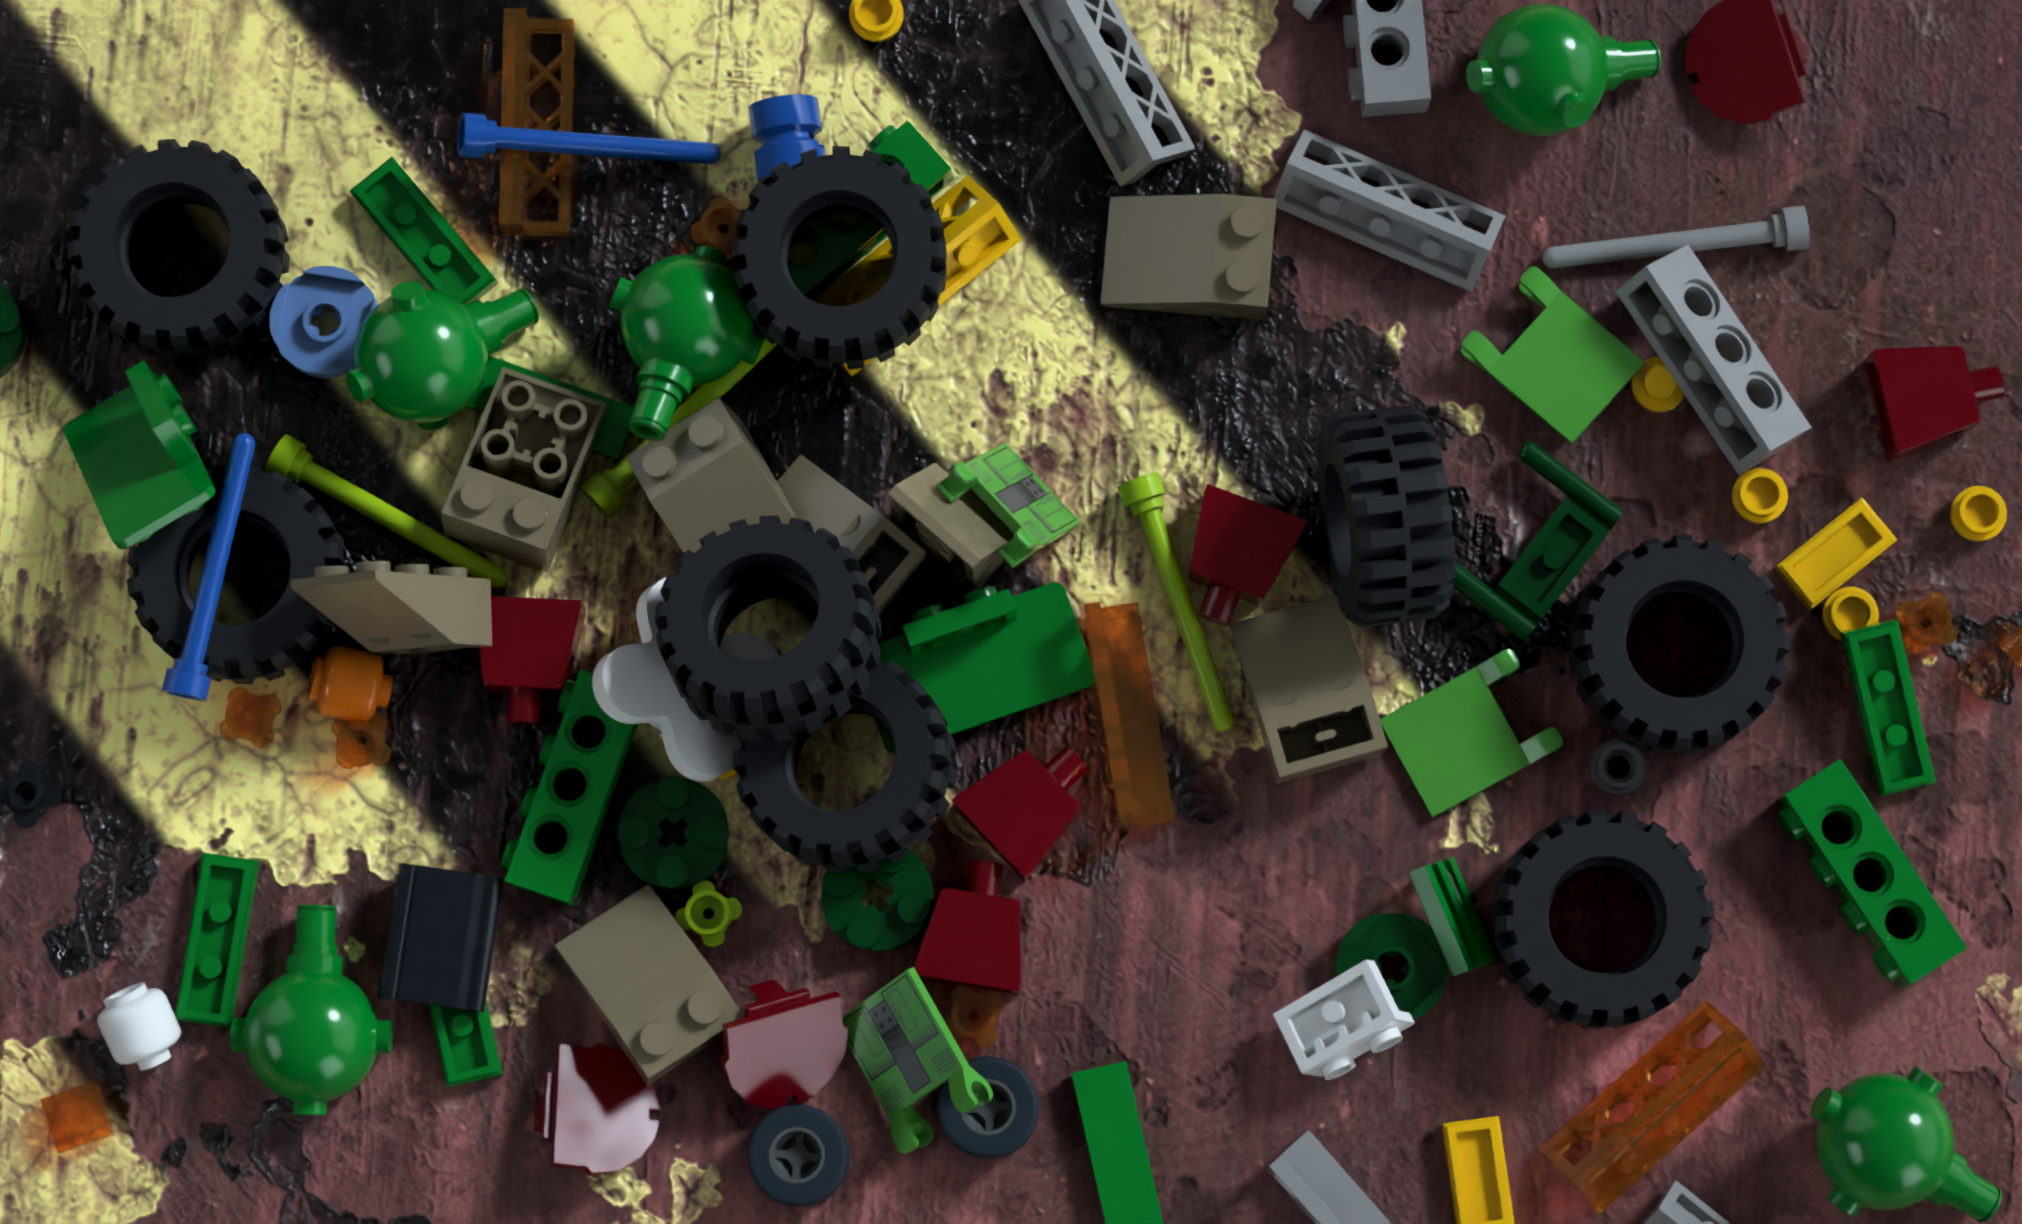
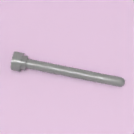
[1543,205,1810,269]

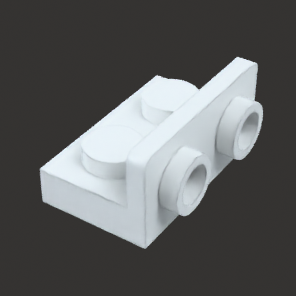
[1273,959,1415,1080]

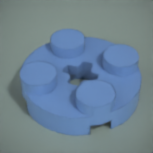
[269,266,378,378]

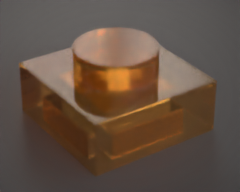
[40,1081,115,1154]

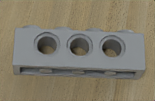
[1343,0,1431,117]
[1615,244,1812,475]

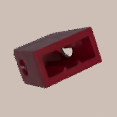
[1864,346,2004,462]
[1188,484,1307,626]
[479,596,586,726]
[952,745,1089,882]
[914,860,1021,995]

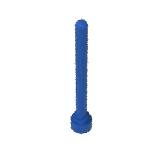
[457,112,722,164]
[161,433,255,701]

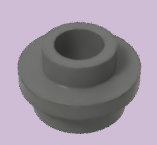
[1590,740,1647,796]

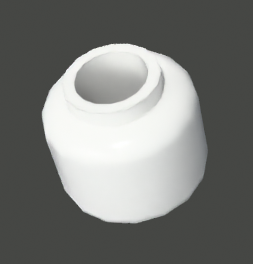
[97,982,181,1071]

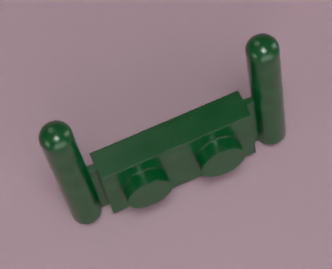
[1452,441,1625,642]

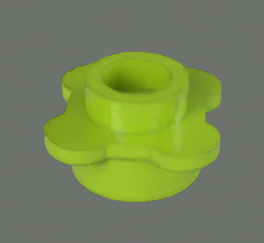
[675,881,742,947]

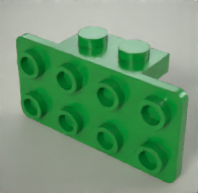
[63,360,216,549]
[875,582,1096,755]

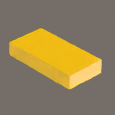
[1774,498,1897,611]
[1441,1116,1515,1224]

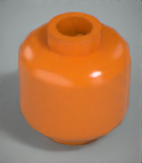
[307,645,393,723]

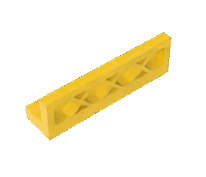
[812,175,1022,377]

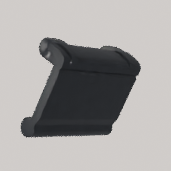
[377,863,504,1012]

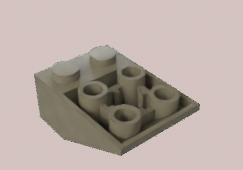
[441,367,607,573]
[777,454,927,617]
[291,561,492,654]
[1230,595,1388,785]

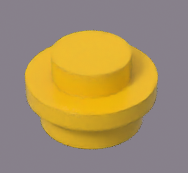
[849,0,904,42]
[1631,357,1685,413]
[1731,468,1788,524]
[1950,486,2007,542]
[1822,587,1879,641]

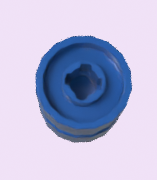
[748,94,825,185]

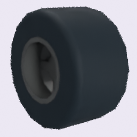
[937,1056,1039,1160]
[747,1104,850,1208]

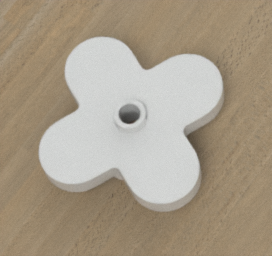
[592,578,779,782]

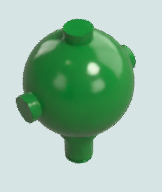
[1466,3,1661,136]
[608,246,765,441]
[345,281,539,430]
[230,905,393,1116]
[1810,1066,2002,1223]

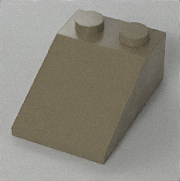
[1100,194,1277,321]
[626,397,797,553]
[888,463,1014,591]
[554,884,744,1086]

